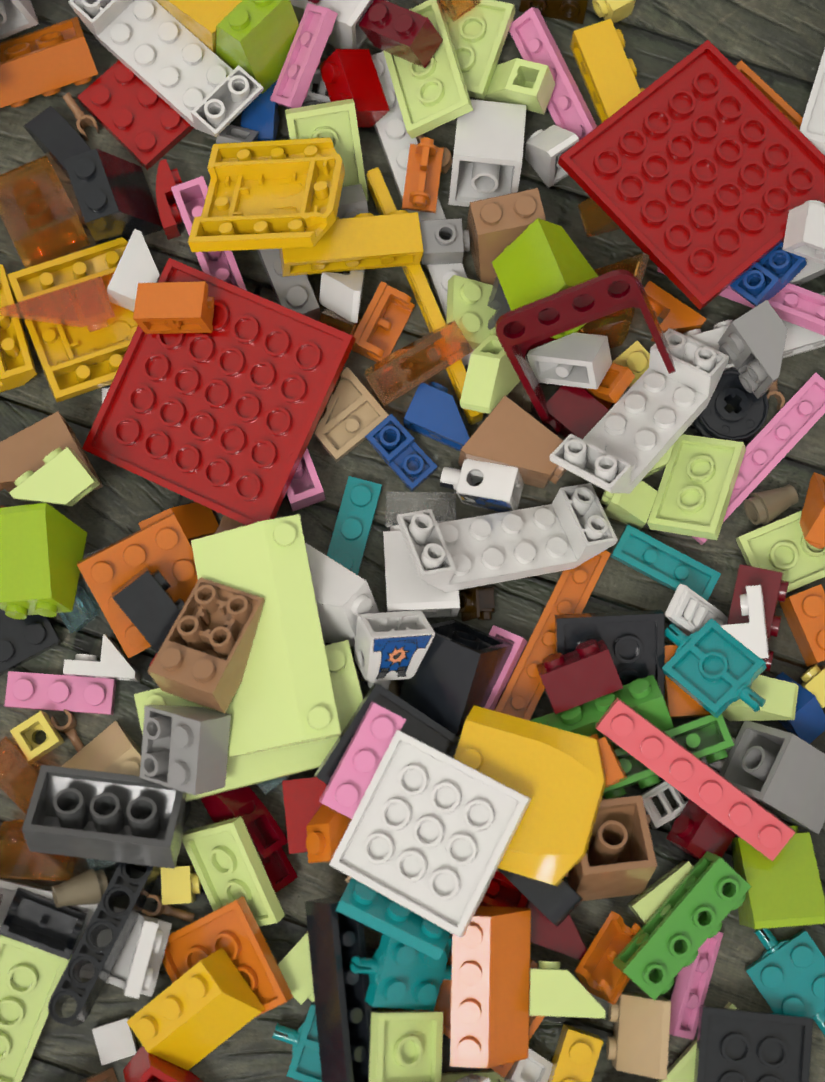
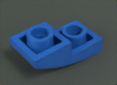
[241,81,280,141]
[730,242,807,307]
[365,414,438,492]

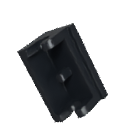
[0,887,87,960]

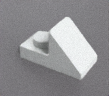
[319,270,365,323]
[720,585,769,659]
[63,634,141,682]

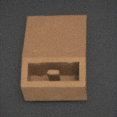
[148,577,265,713]

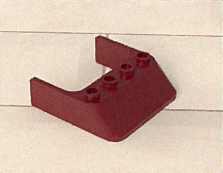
[495,270,676,421]

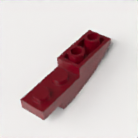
[200,786,298,893]

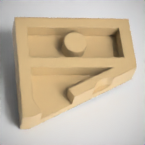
[314,367,389,462]

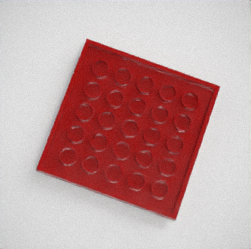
[558,40,825,310]
[82,258,356,525]

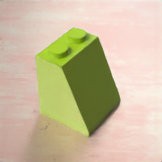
[216,0,299,94]
[492,218,598,339]
[0,503,87,619]
[731,825,825,929]

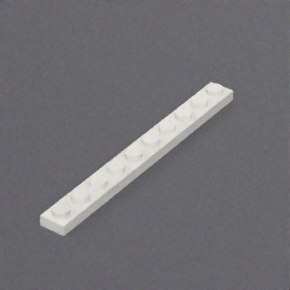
[371,52,474,369]

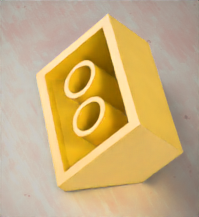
[126,948,265,1071]

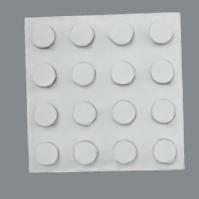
[329,730,531,938]

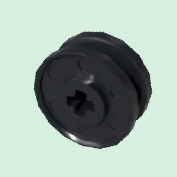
[693,369,769,443]

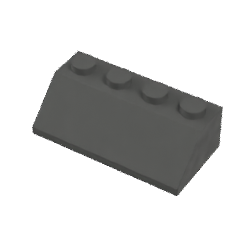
[22,765,186,869]

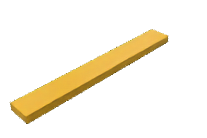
[366,167,484,425]

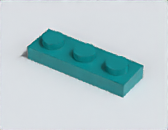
[327,476,382,575]
[610,525,721,601]
[336,877,451,961]

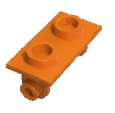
[402,137,444,213]

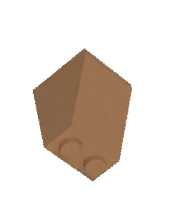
[466,188,546,285]
[458,396,567,489]
[0,411,103,492]
[567,795,657,901]

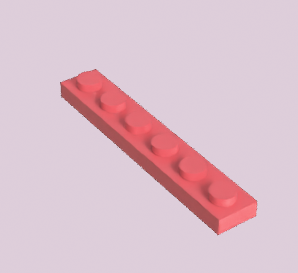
[595,697,795,861]

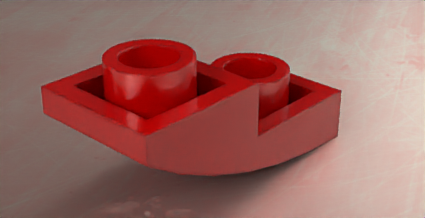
[156,159,182,240]

